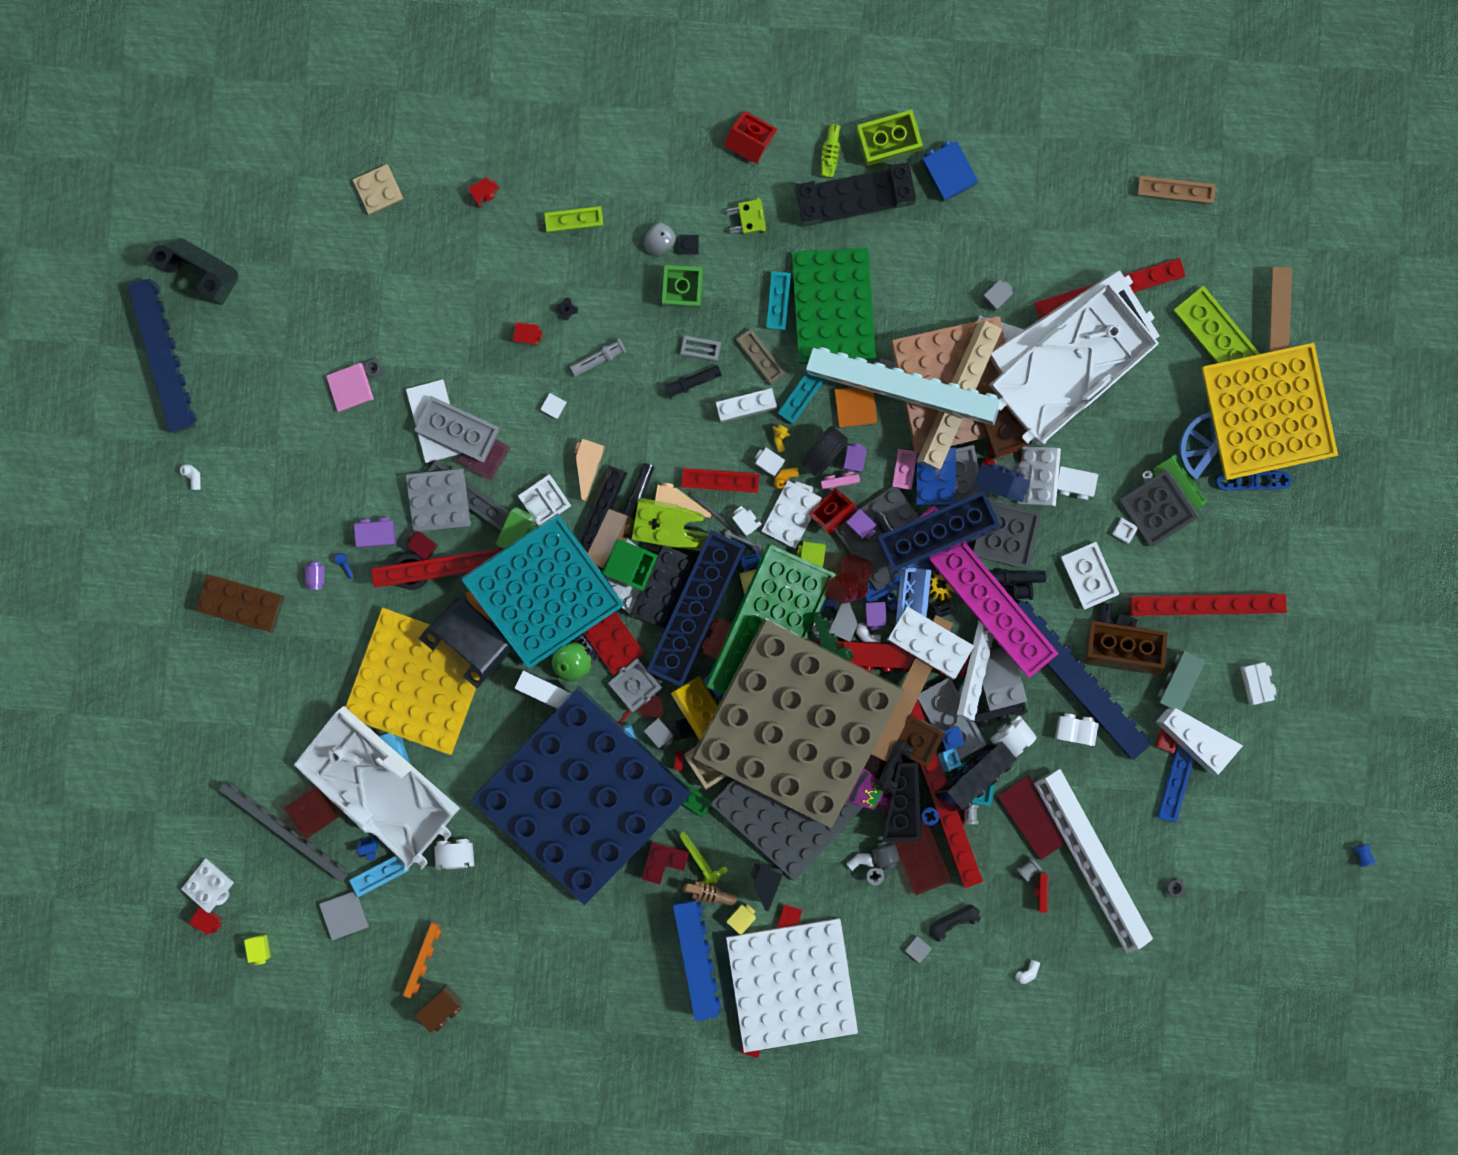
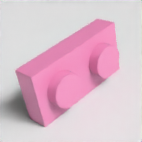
[892,449,917,490]
[820,472,860,490]

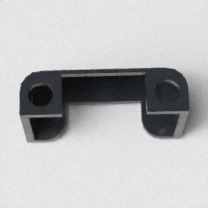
[147,238,238,305]
[418,598,513,689]

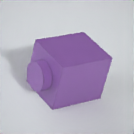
[843,443,867,473]
[846,509,876,541]
[865,602,886,630]

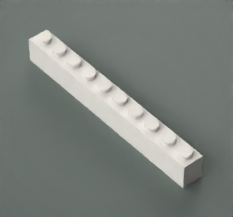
[1034,769,1153,953]

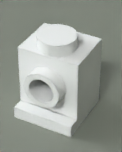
[732,506,761,537]

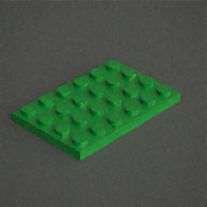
[792,248,876,364]

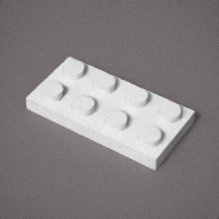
[888,606,974,680]

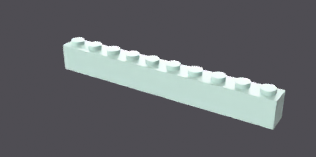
[806,347,1001,426]

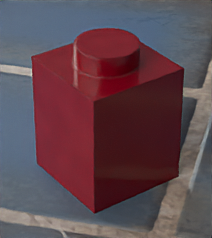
[407,531,439,560]

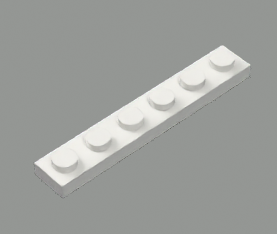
[957,621,993,721]

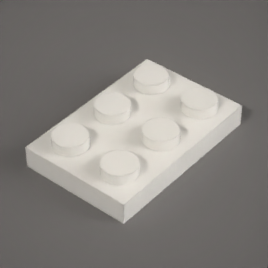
[1018,447,1061,506]
[762,480,822,549]
[1060,542,1119,610]

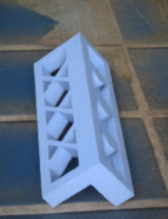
[896,567,931,625]

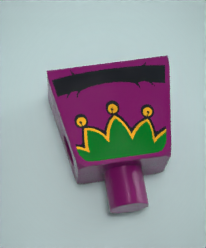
[846,768,891,810]

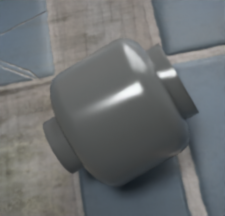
[872,841,900,870]

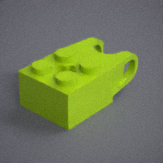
[632,498,705,547]

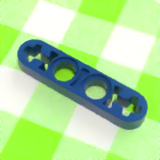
[1215,472,1292,491]

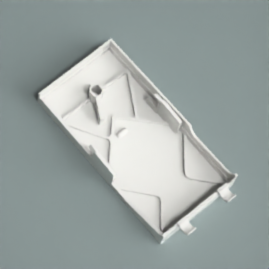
[989,284,1159,445]

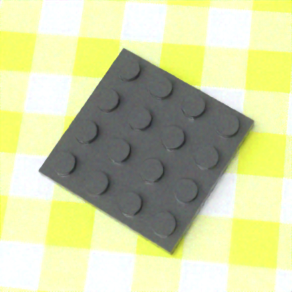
[835,487,919,591]

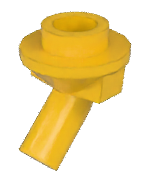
[772,424,790,452]

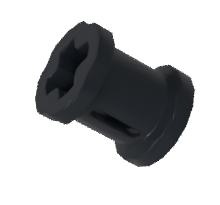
[1012,583,1033,601]
[932,598,956,618]

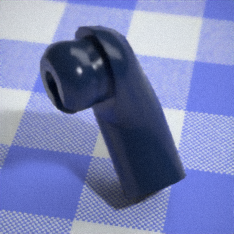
[884,593,898,613]

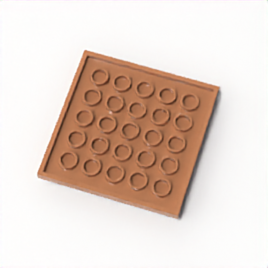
[890,316,1010,454]

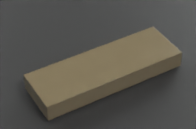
[736,328,786,385]

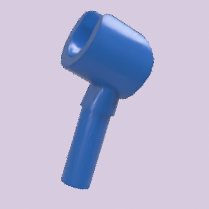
[335,553,354,579]

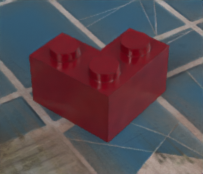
[642,841,690,885]

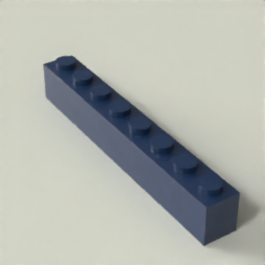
[128,278,197,433]

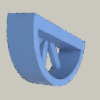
[1178,412,1219,481]

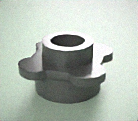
[363,358,384,379]
[1164,878,1185,898]

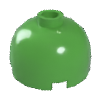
[552,642,591,682]

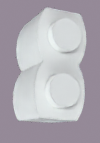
[1055,713,1099,746]

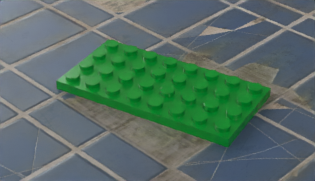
[705,544,836,694]

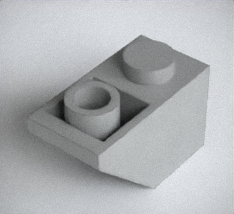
[829,597,858,642]

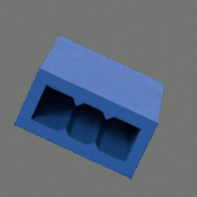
[922,141,978,202]

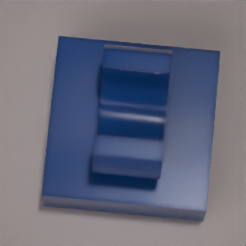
[357,836,378,861]

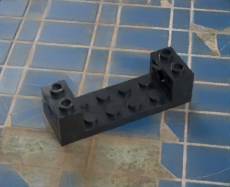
[795,162,916,227]

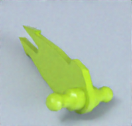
[679,831,728,885]

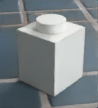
[754,448,785,477]

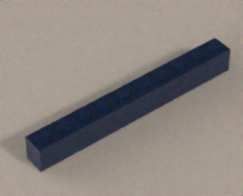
[1017,600,1151,760]

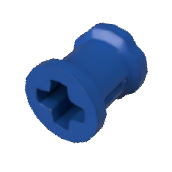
[740,551,761,572]
[921,806,939,825]
[1353,843,1376,867]

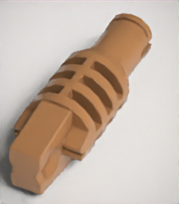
[683,882,736,906]

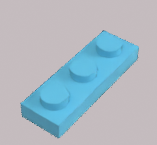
[349,855,410,897]

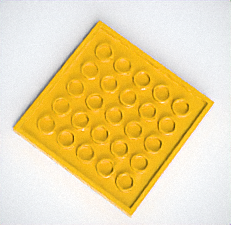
[1201,343,1338,480]
[346,607,479,755]

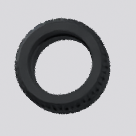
[801,426,848,477]

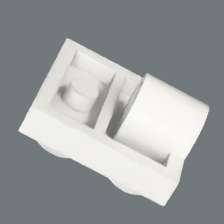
[518,474,571,526]
[182,858,234,913]

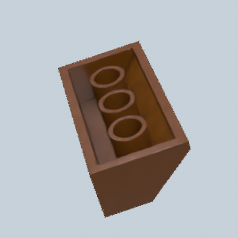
[1084,621,1168,675]

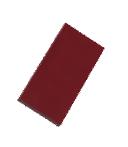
[997,775,1066,860]

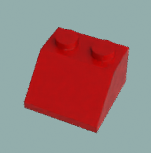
[724,111,778,164]
[808,488,856,535]

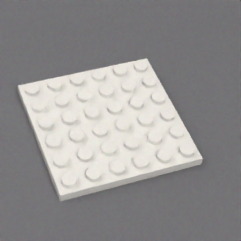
[726,918,858,1053]

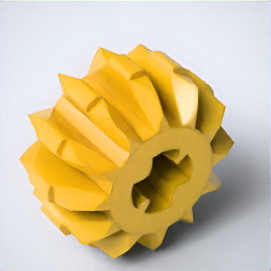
[929,570,955,601]

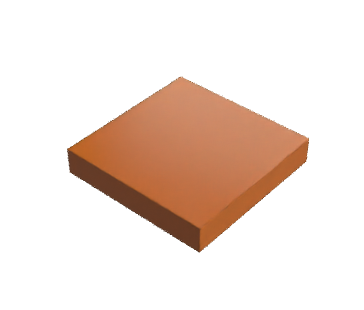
[835,387,877,428]

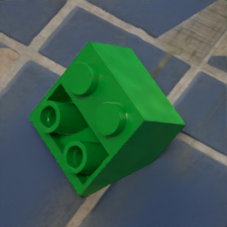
[602,538,658,591]

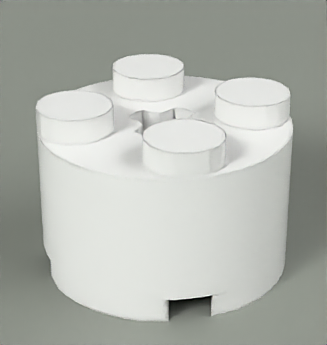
[990,715,1037,757]
[434,839,474,870]

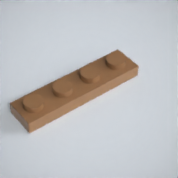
[1137,176,1216,205]

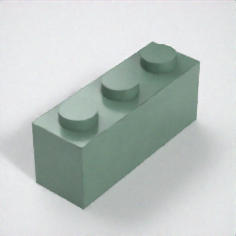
[1156,651,1205,711]

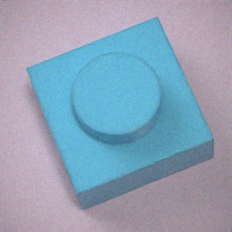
[938,748,962,772]

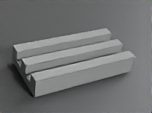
[680,335,721,362]

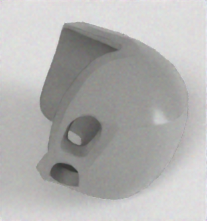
[644,222,676,257]

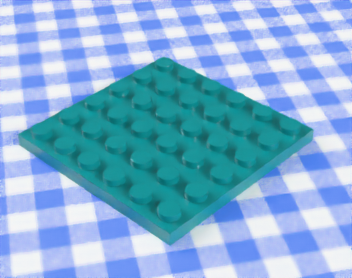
[462,513,624,669]

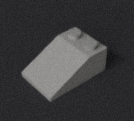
[982,648,1027,711]

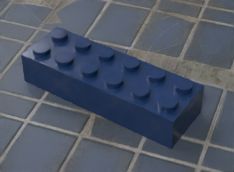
[876,491,1000,575]

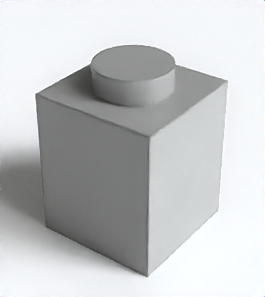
[982,279,1013,311]
[644,718,674,748]

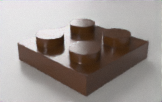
[983,411,1032,457]
[898,714,946,767]

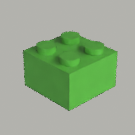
[662,265,703,309]

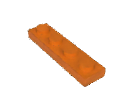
[403,921,442,998]

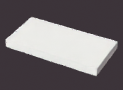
[406,380,463,463]

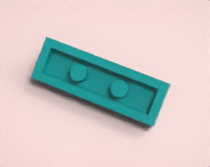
[766,271,791,331]
[778,372,825,424]

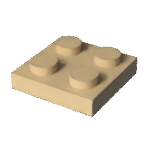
[353,164,404,215]

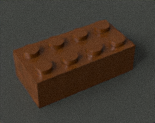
[196,574,284,632]

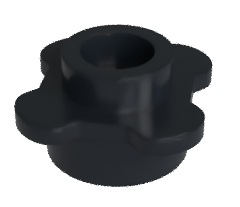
[555,298,578,321]

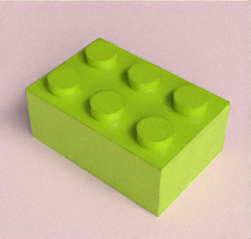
[856,110,923,166]

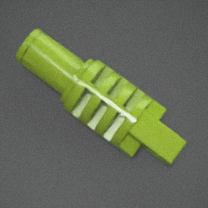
[821,124,841,178]

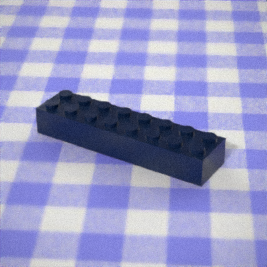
[647,530,746,687]

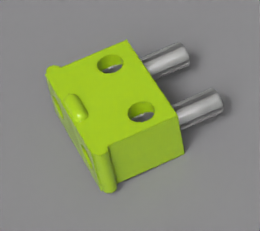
[726,197,767,235]

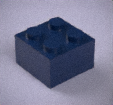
[974,463,1030,502]

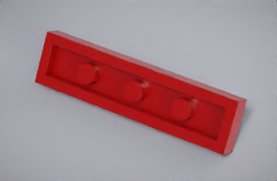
[682,468,760,493]

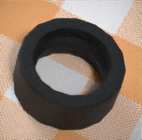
[394,553,428,590]

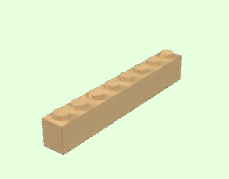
[916,321,1002,470]

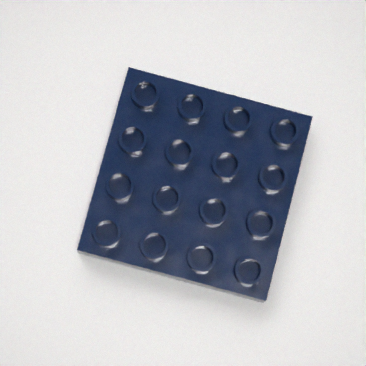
[471,686,691,906]

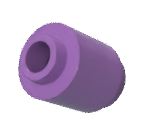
[305,562,324,589]

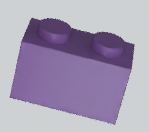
[354,518,397,548]

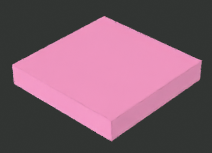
[326,363,374,412]

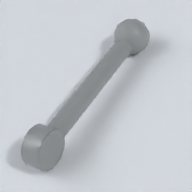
[724,530,761,551]

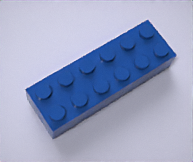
[673,899,721,1021]

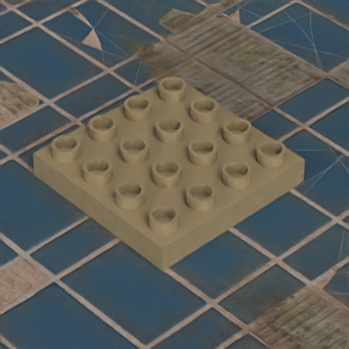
[692,617,904,828]

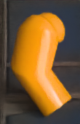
[774,467,799,489]

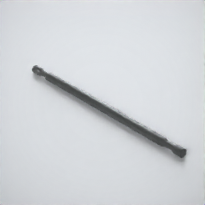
[690,492,762,554]

